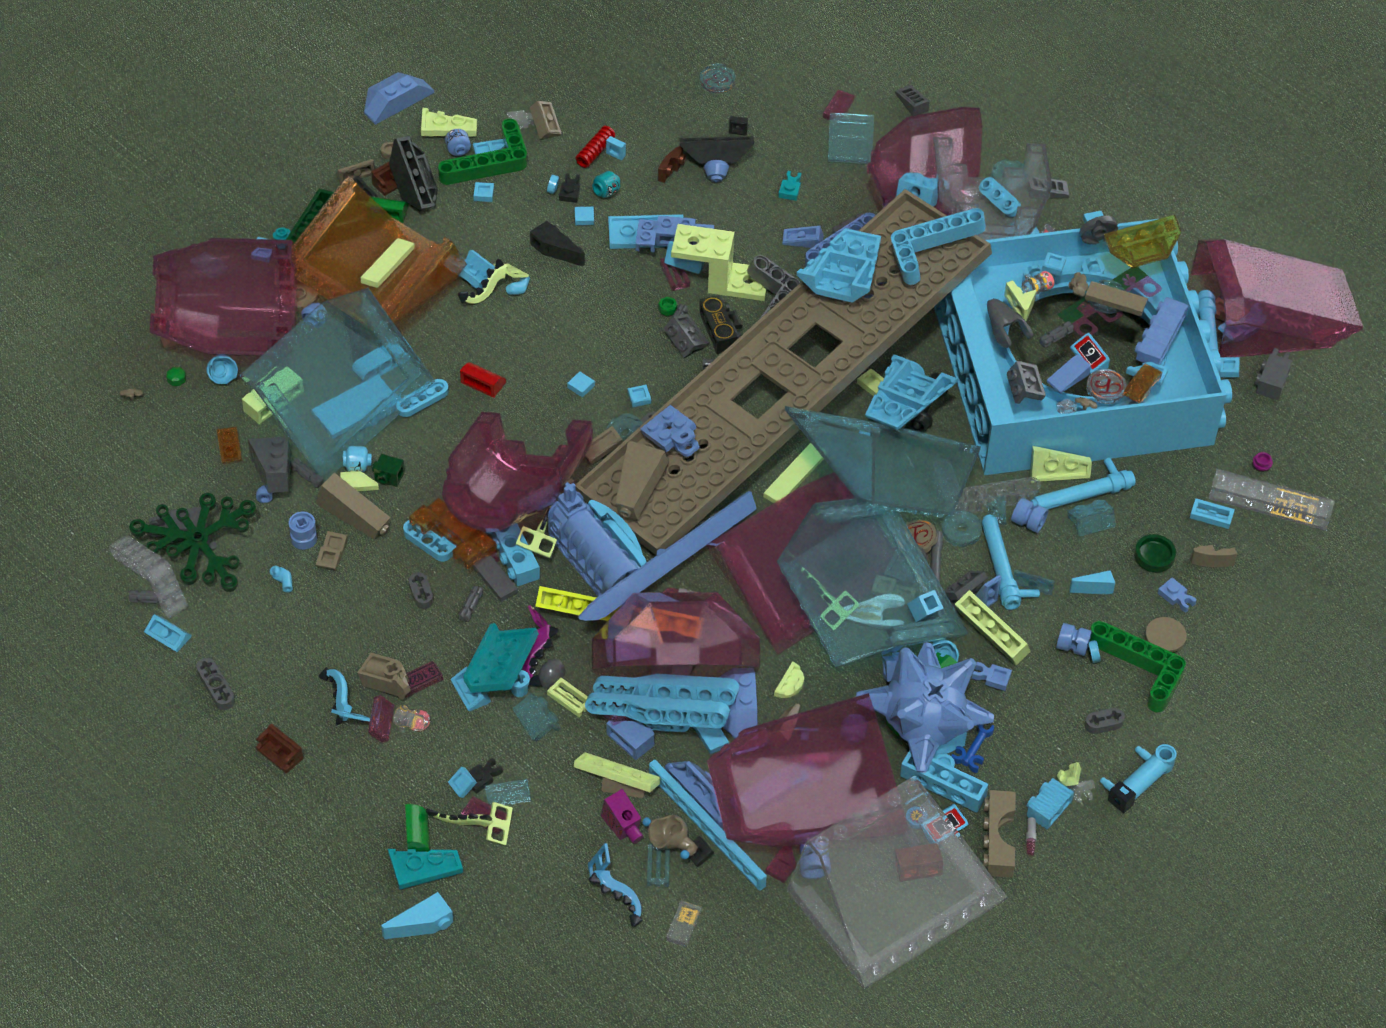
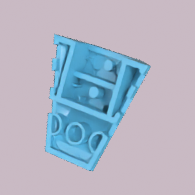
[796,228,881,302]
[865,354,958,430]

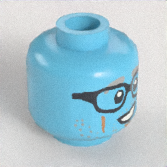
[343,446,372,472]

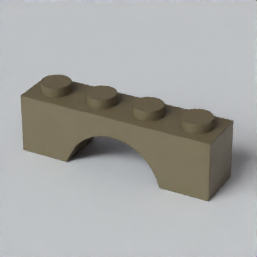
[983,790,1016,878]

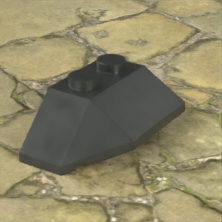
[389,136,438,210]
[679,136,754,166]

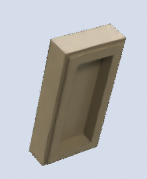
[580,426,624,465]

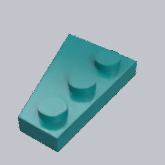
[388,849,463,890]

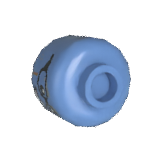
[445,129,471,156]

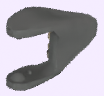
[987,298,1033,348]

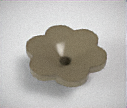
[1069,272,1088,297]

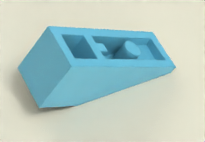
[381,892,453,939]

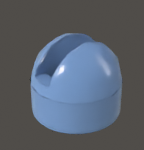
[256,485,272,503]

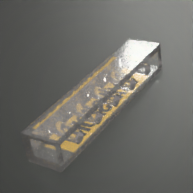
[1209,469,1335,531]

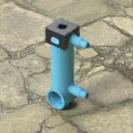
[1100,744,1177,814]

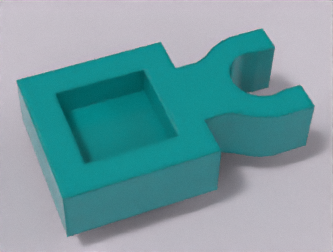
[778,171,801,201]

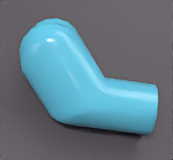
[506,276,530,295]
[270,566,293,592]

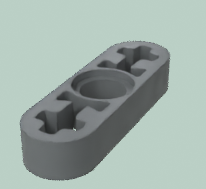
[196,658,235,710]

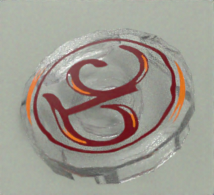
[1086,369,1127,404]

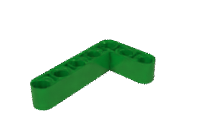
[438,118,527,185]
[1090,621,1186,713]

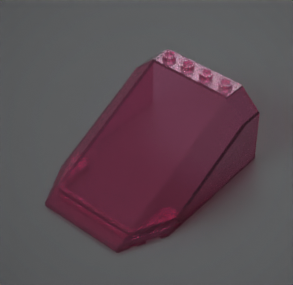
[1191,238,1363,358]
[707,693,909,847]

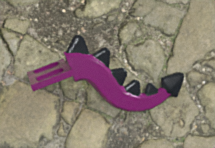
[522,605,559,687]

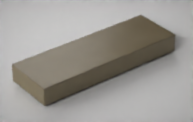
[1085,281,1148,316]

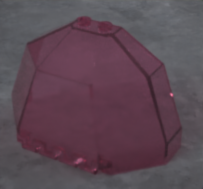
[867,107,983,216]
[592,592,760,670]

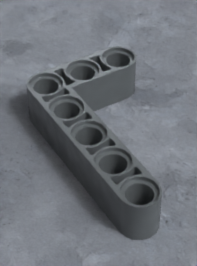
[747,255,800,320]

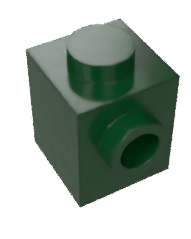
[372,454,405,487]

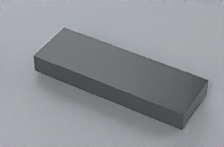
[467,548,518,602]

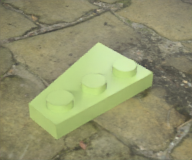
[421,108,477,137]
[1030,446,1092,482]

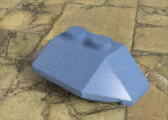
[364,72,434,125]
[718,668,758,741]
[665,761,726,829]

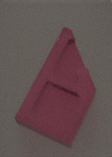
[766,840,796,883]

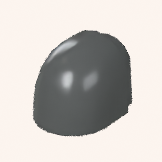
[538,658,565,689]

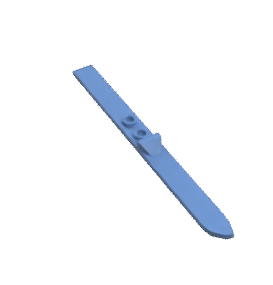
[578,491,757,621]

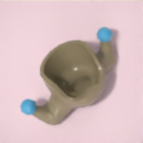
[642,815,698,860]

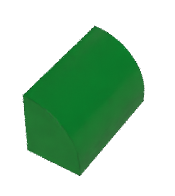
[366,196,409,223]
[405,804,430,852]

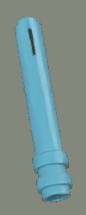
[1197,290,1220,373]
[1030,458,1136,509]
[982,514,1040,610]

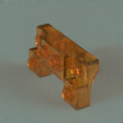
[409,498,497,569]

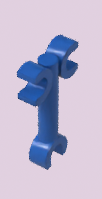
[951,724,994,773]

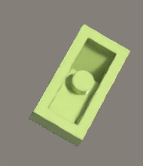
[1004,281,1036,321]

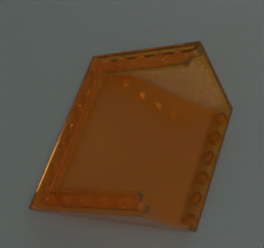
[277,176,467,335]

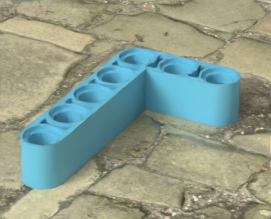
[891,208,986,285]

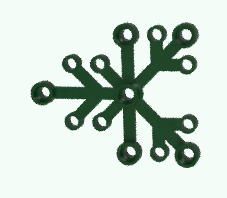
[129,493,256,592]

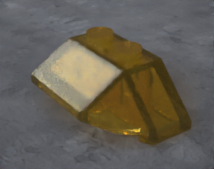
[1104,215,1181,268]

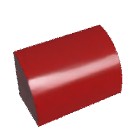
[460,362,506,398]

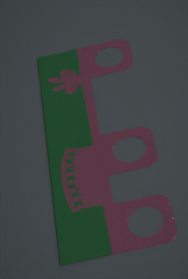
[1057,265,1162,336]

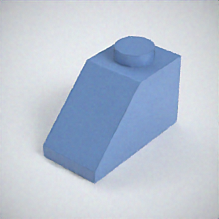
[606,721,655,760]

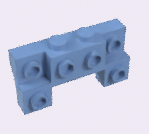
[636,216,714,252]

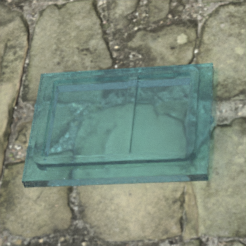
[828,113,874,164]

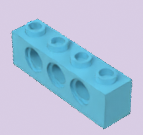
[484,507,540,587]
[900,750,988,813]

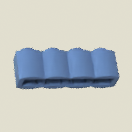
[1135,297,1189,365]

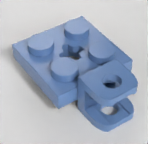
[640,405,700,457]

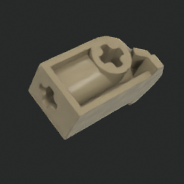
[357,653,411,700]

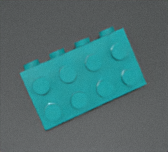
[463,623,539,693]

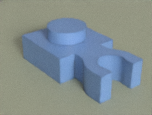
[1158,578,1197,613]
[972,662,1012,691]

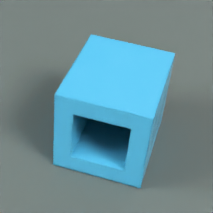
[907,590,944,622]

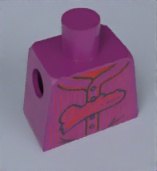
[601,789,644,844]

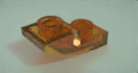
[1123,363,1163,403]
[217,427,242,464]

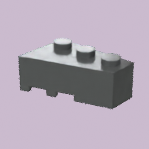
[248,437,290,493]

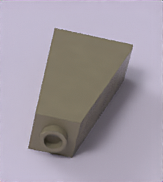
[615,441,669,519]
[315,472,391,540]

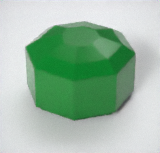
[658,297,677,316]
[167,367,186,386]

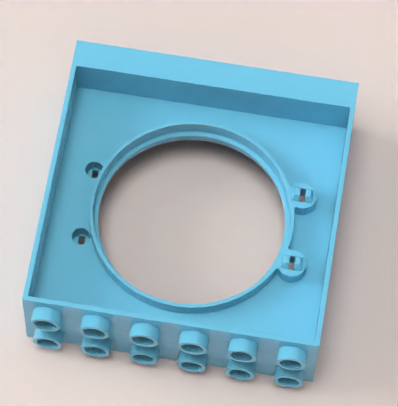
[934,218,1232,475]

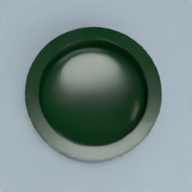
[1134,534,1176,572]

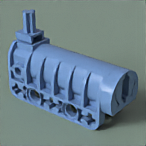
[548,482,640,597]

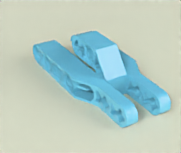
[585,674,740,732]

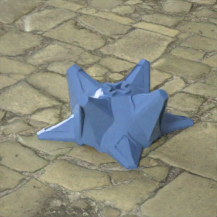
[856,642,994,773]

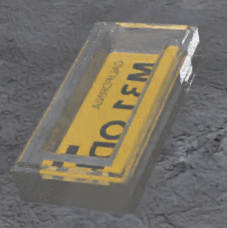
[666,900,702,947]

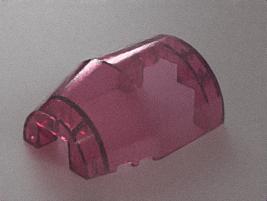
[150,238,297,357]
[442,412,593,532]

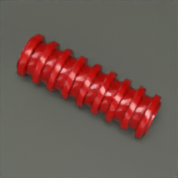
[575,125,615,168]

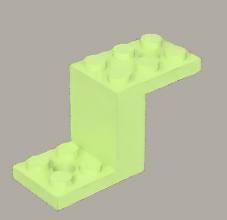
[671,224,767,301]

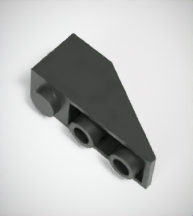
[530,221,585,266]

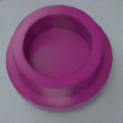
[1252,452,1273,471]

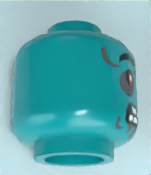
[592,171,620,198]

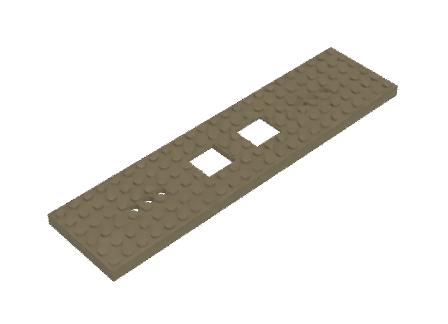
[576,189,992,555]

